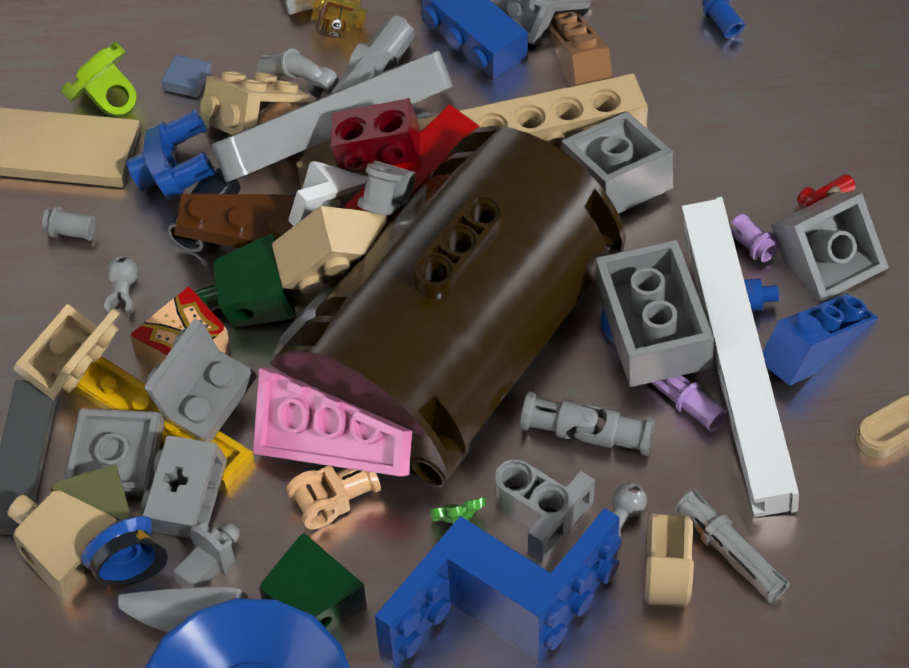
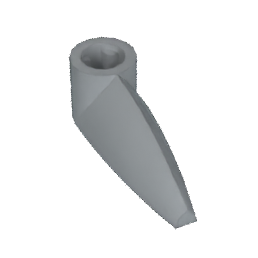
[118,587,248,632]

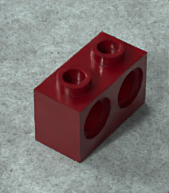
[331,98,420,172]

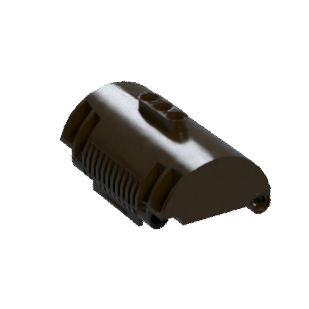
[270,126,626,487]

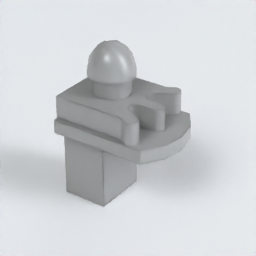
[173,521,240,588]

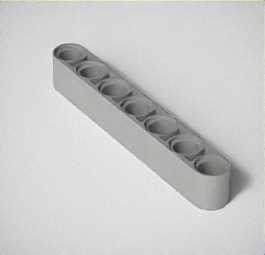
[211,50,453,182]

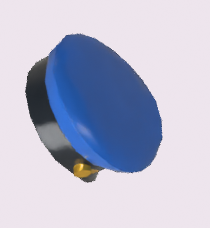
[81,516,168,584]

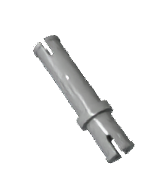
[675,490,790,603]

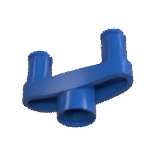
[127,109,215,201]

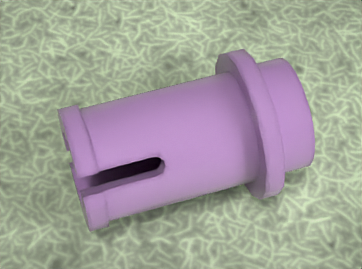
[730,214,779,262]

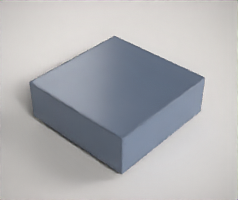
[161,55,212,98]

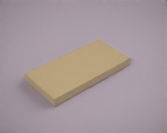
[0,107,141,187]

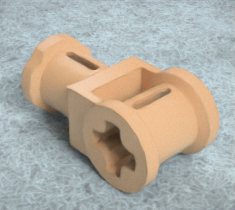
[286,465,381,530]

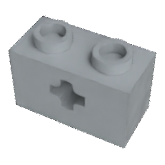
[141,435,227,539]

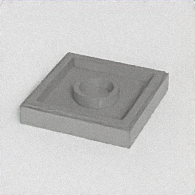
[64,408,165,497]

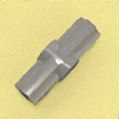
[330,15,415,94]

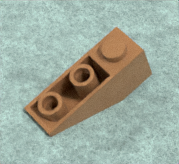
[547,12,612,87]

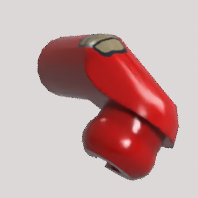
[797,174,855,208]

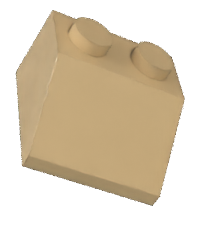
[272,206,387,294]

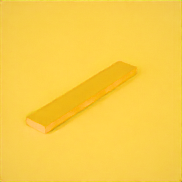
[73,356,254,490]

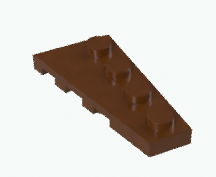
[174,194,296,248]

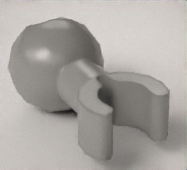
[104,256,138,318]
[611,483,647,541]

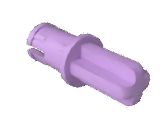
[651,375,728,432]

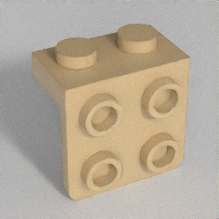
[200,71,310,135]
[13,304,120,400]

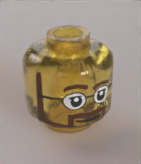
[310,0,367,40]

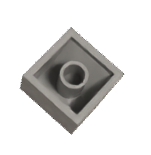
[561,111,673,214]
[771,192,889,302]

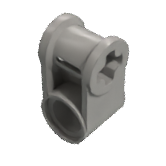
[357,161,415,215]

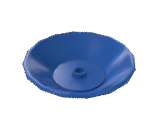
[145,598,350,668]

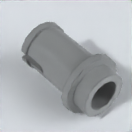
[42,206,96,241]

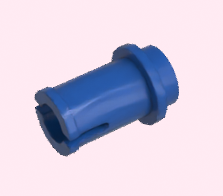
[702,0,745,39]

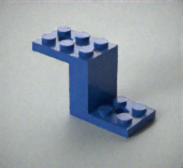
[375,508,621,668]

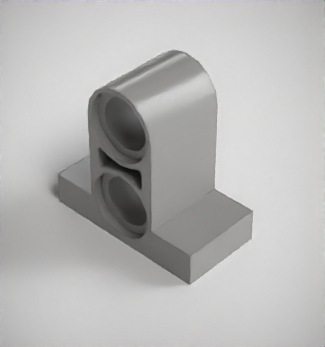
[495,459,595,564]

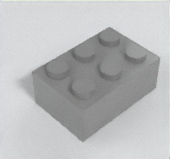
[595,240,714,387]

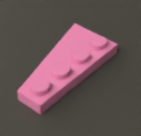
[253,367,412,476]

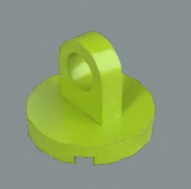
[61,42,137,118]

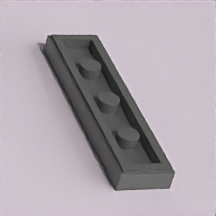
[0,380,59,535]

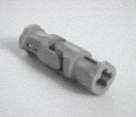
[520,392,655,456]

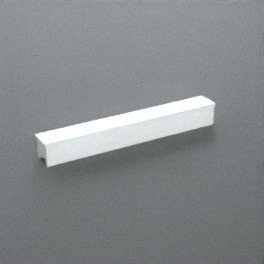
[682,196,799,518]

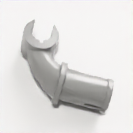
[257,48,339,99]

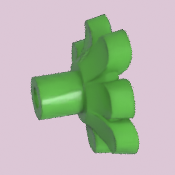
[429,497,486,525]

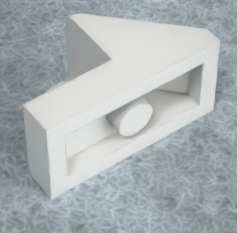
[288,161,367,227]

